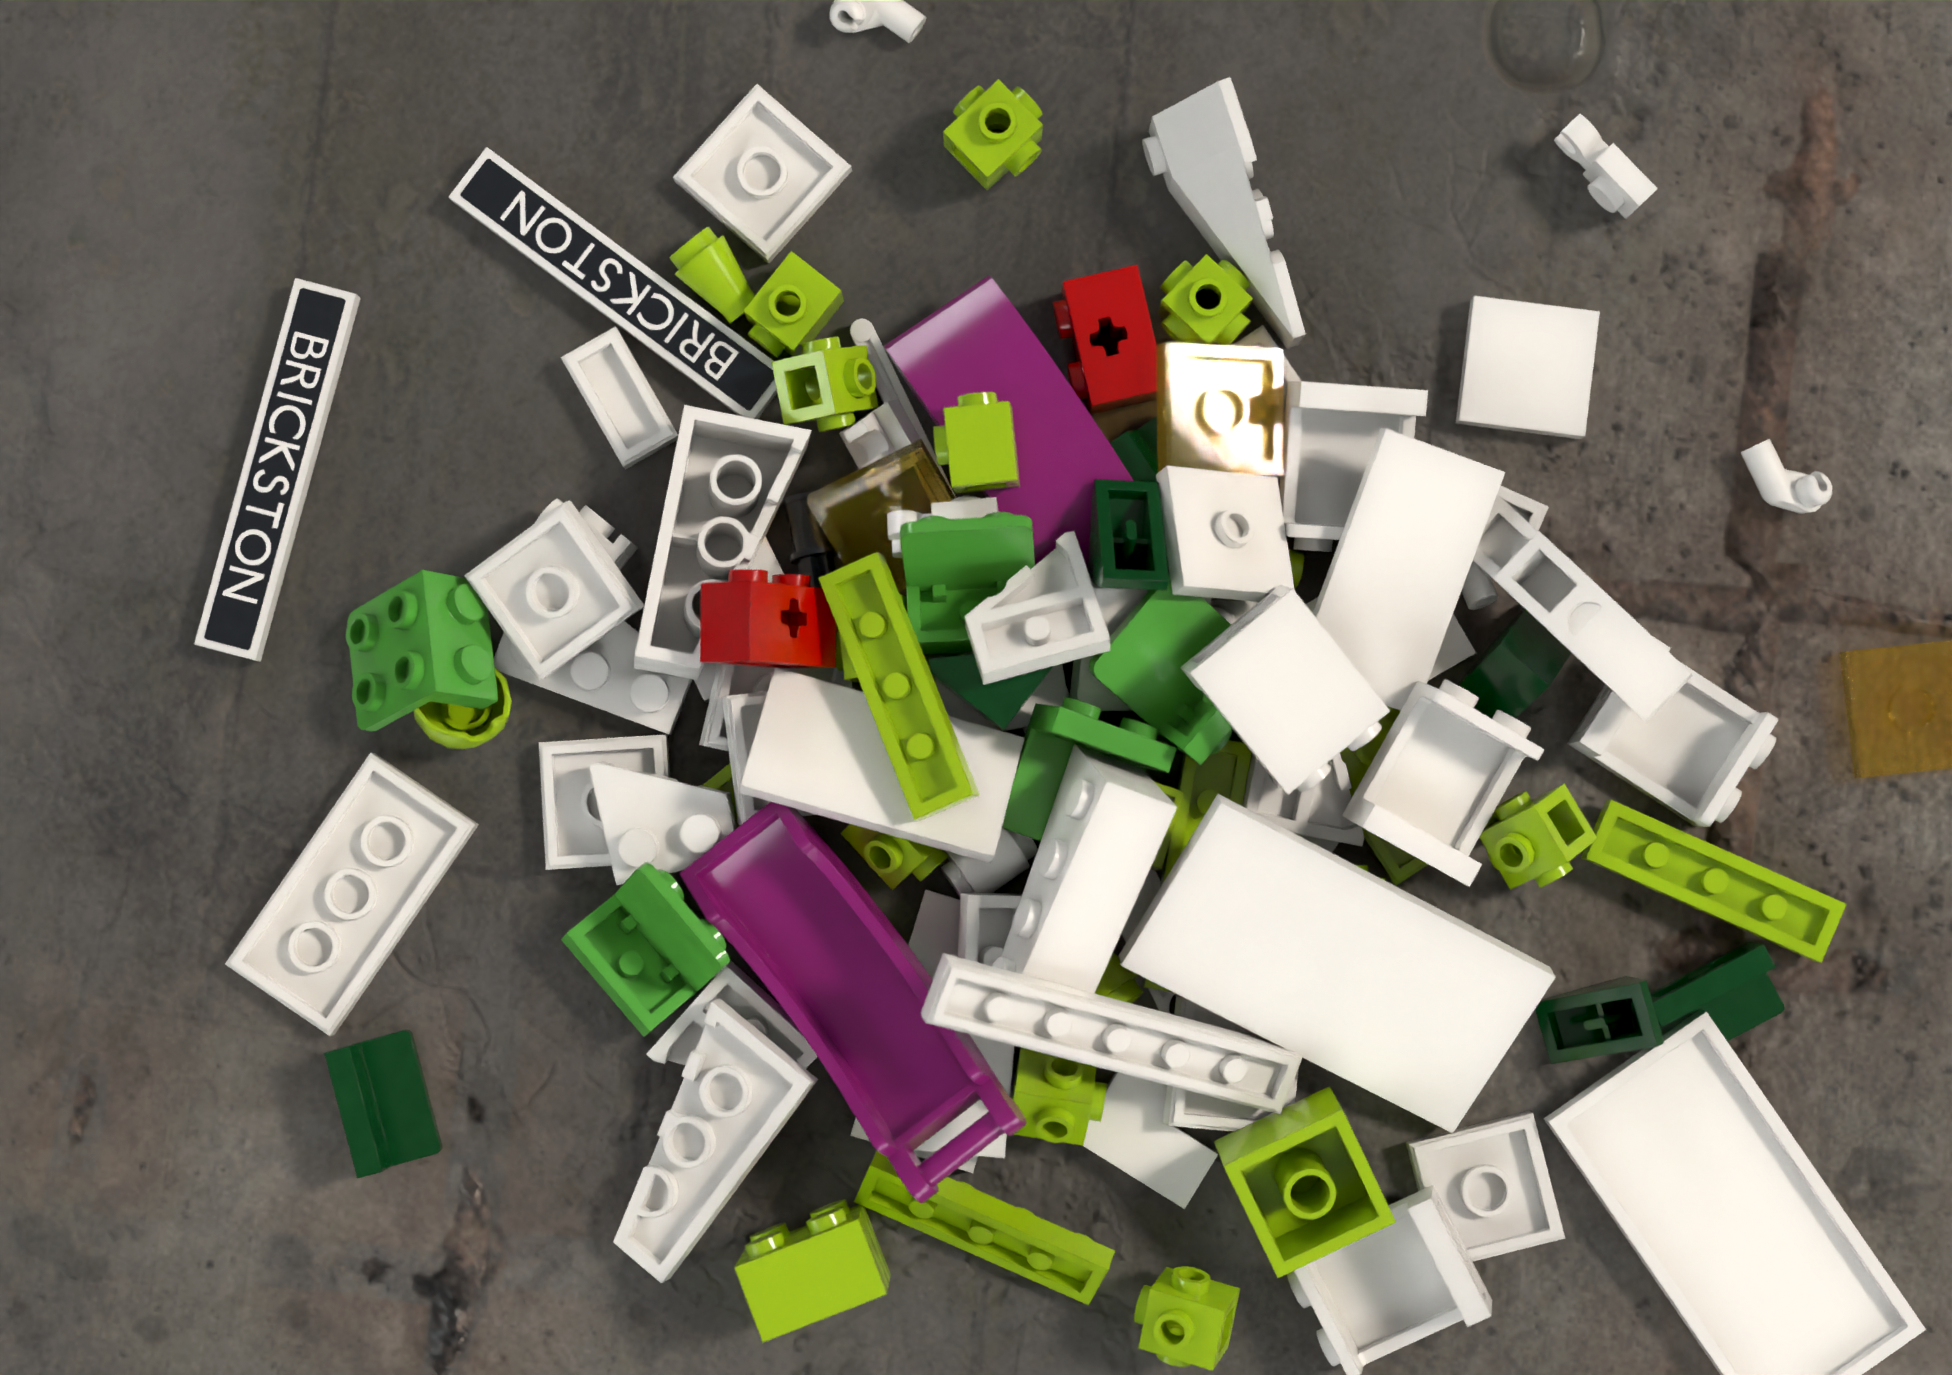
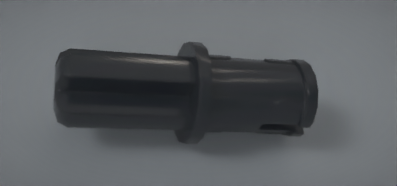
[783,491,840,588]

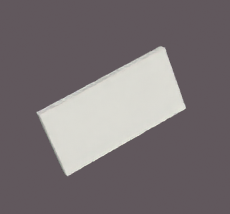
[1119,794,1556,1133]
[1544,1010,1926,1375]

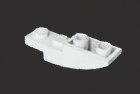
[1473,495,1693,723]

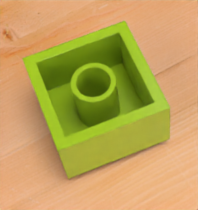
[1213,1086,1396,1278]
[734,1199,891,1342]

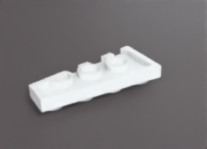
[613,999,818,1283]

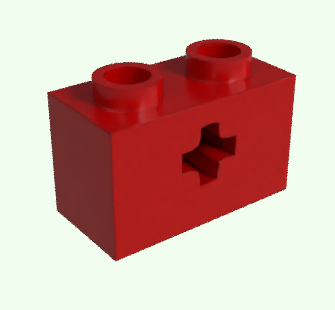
[1052,264,1167,414]
[700,569,836,669]

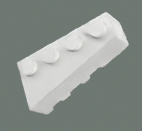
[634,405,812,680]
[992,744,1177,993]

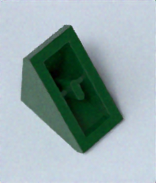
[1088,479,1169,590]
[1456,608,1571,719]
[929,654,1054,731]
[1535,976,1664,1064]

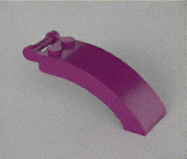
[883,275,1170,573]
[679,802,1027,1203]

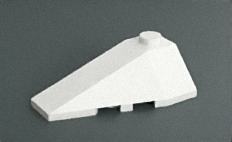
[1142,77,1306,348]

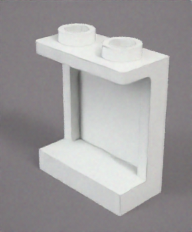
[1279,381,1428,552]
[1180,585,1390,795]
[1567,635,1778,827]
[1342,679,1544,887]
[1287,1185,1492,1375]

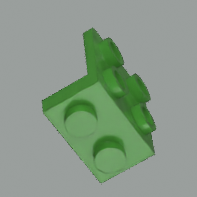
[900,512,1035,655]
[346,570,498,732]
[1089,573,1232,765]
[1002,697,1177,841]
[561,862,730,1037]

